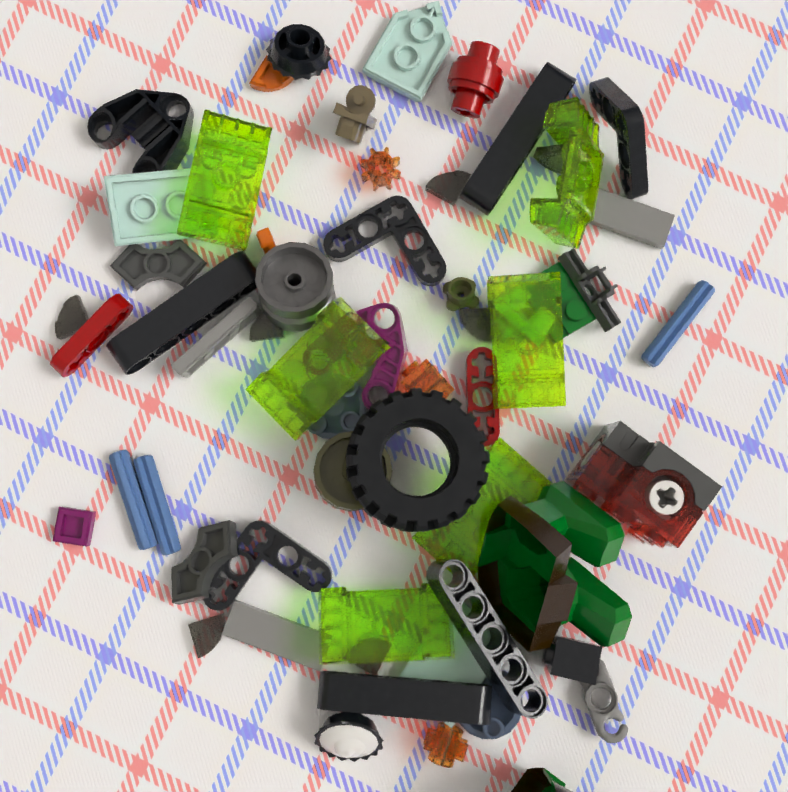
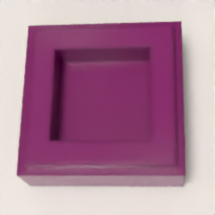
[53,506,96,547]

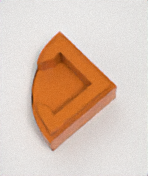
[249,55,294,92]
[256,227,276,254]

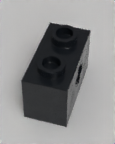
[542,635,602,685]

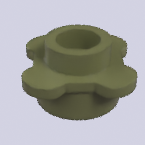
[443,277,479,311]

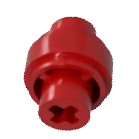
[447,41,504,119]

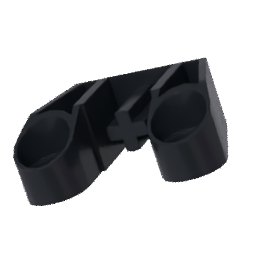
[87,89,194,173]

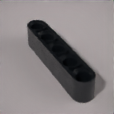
[459,62,577,216]
[106,251,257,375]
[426,559,548,719]
[317,671,492,725]

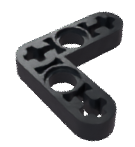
[589,77,648,199]
[323,195,446,287]
[203,520,332,611]

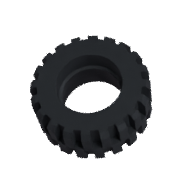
[345,388,490,532]

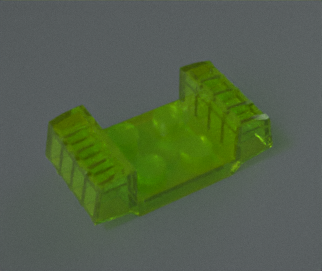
[529,97,604,249]
[177,109,272,251]
[487,272,566,409]
[245,297,391,441]
[412,437,553,576]
[318,583,455,665]

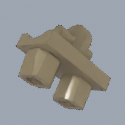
[333,85,377,144]

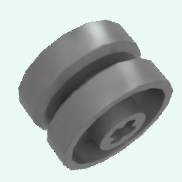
[255,242,334,332]

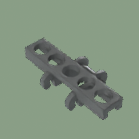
[558,248,621,332]

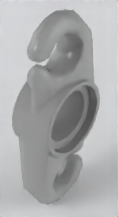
[579,659,628,743]

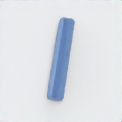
[641,280,715,367]
[109,450,158,550]
[133,455,181,555]

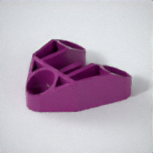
[303,303,408,409]

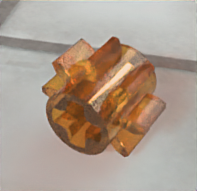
[360,147,401,191]
[423,722,469,768]

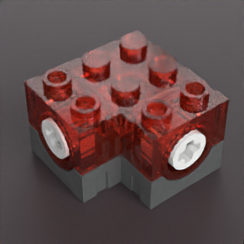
[565,421,722,549]

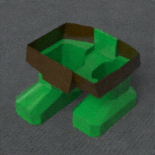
[477,481,632,652]

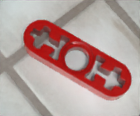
[50,294,133,377]
[465,347,500,447]

